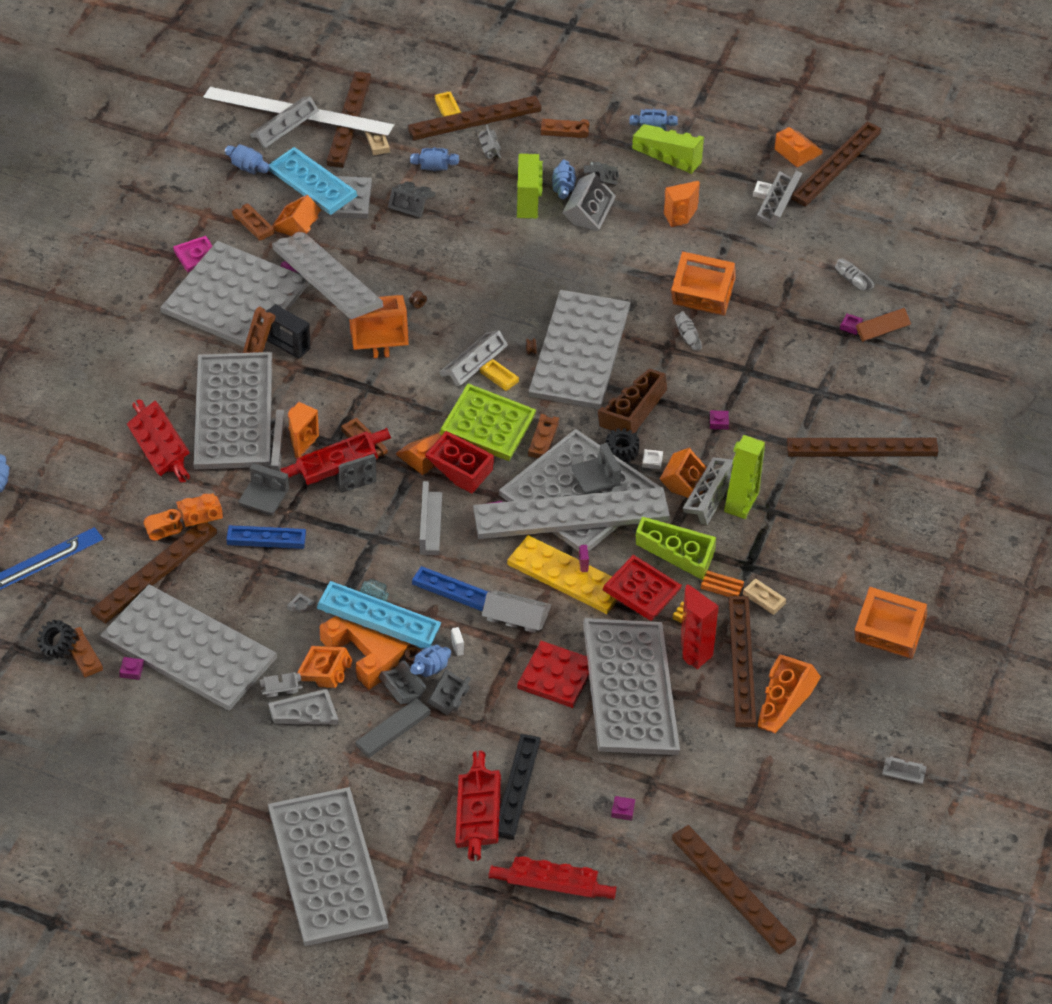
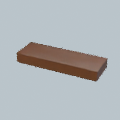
[855,308,911,342]

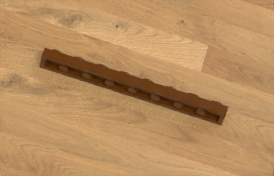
[327,71,371,168]
[408,95,542,141]
[791,121,882,207]
[786,438,939,457]
[91,522,217,624]
[728,596,756,727]
[672,825,797,955]

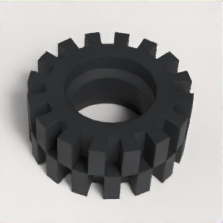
[605,428,639,463]
[37,620,76,659]

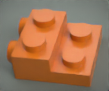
[176,493,223,527]
[297,646,352,688]

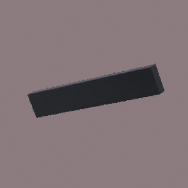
[498,734,541,840]

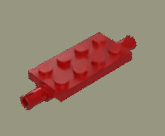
[126,399,190,483]
[280,428,391,485]
[455,750,501,861]
[489,856,617,900]

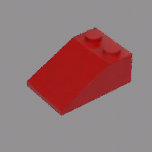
[425,431,494,494]

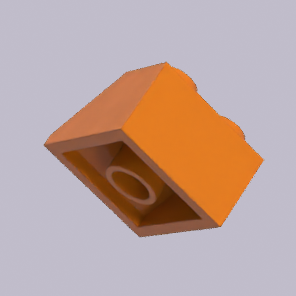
[775,127,823,168]
[664,181,700,227]
[272,194,321,236]
[288,402,319,458]
[660,448,710,498]

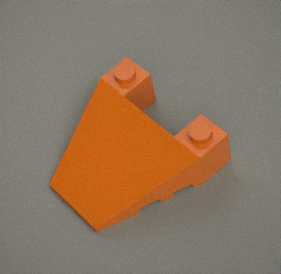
[320,616,414,690]

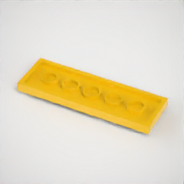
[507,535,618,614]

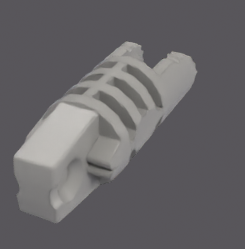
[835,258,874,291]
[675,311,702,351]

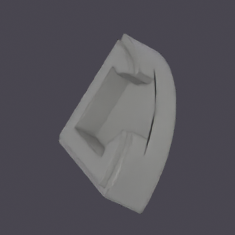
[287,593,315,612]

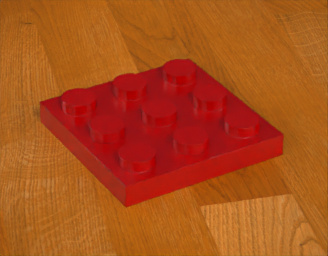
[602,555,682,621]
[517,641,589,708]

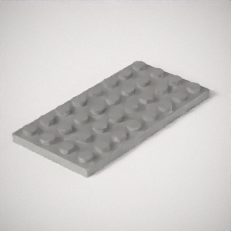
[528,290,631,409]
[194,352,272,470]
[100,584,277,711]
[583,618,680,755]
[268,787,389,947]

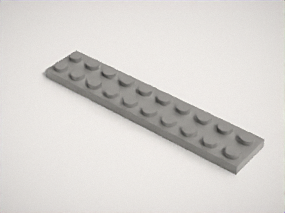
[272,232,383,319]
[473,487,670,539]

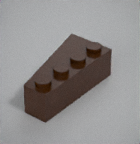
[597,368,667,434]

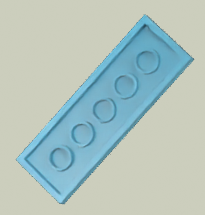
[269,147,358,215]
[317,581,441,648]

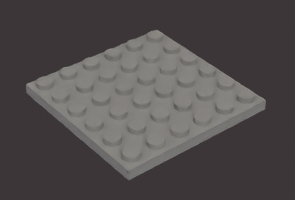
[160,241,310,347]
[499,429,660,552]

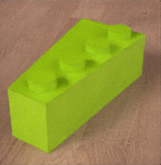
[632,124,704,174]
[517,154,543,219]
[724,435,765,519]
[636,516,716,580]

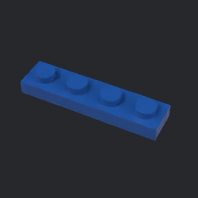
[226,525,306,549]
[412,566,488,611]

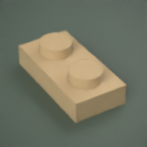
[365,131,390,155]
[743,579,786,615]

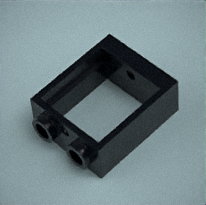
[265,304,311,359]

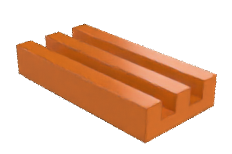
[701,570,744,597]

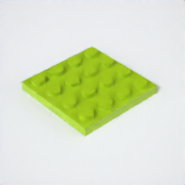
[440,383,536,461]

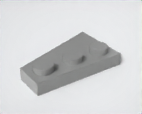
[268,689,339,725]

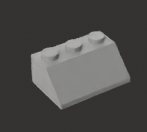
[562,172,616,231]
[482,590,551,632]

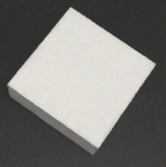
[753,181,772,199]
[642,449,663,470]
[451,627,464,656]

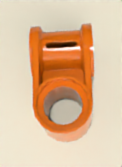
[143,509,183,541]

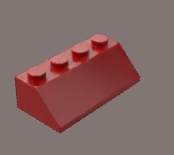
[681,584,719,670]

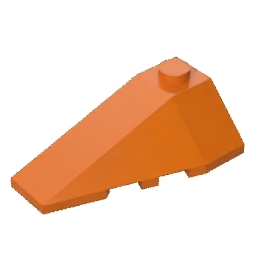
[396,432,442,475]
[757,654,821,733]

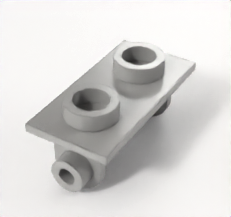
[479,125,502,159]
[260,672,303,697]
[882,756,927,785]

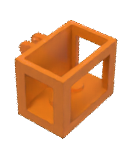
[671,251,736,316]
[349,295,409,359]
[855,587,927,659]

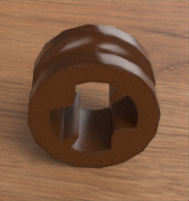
[409,290,427,309]
[526,338,537,355]
[405,647,422,666]

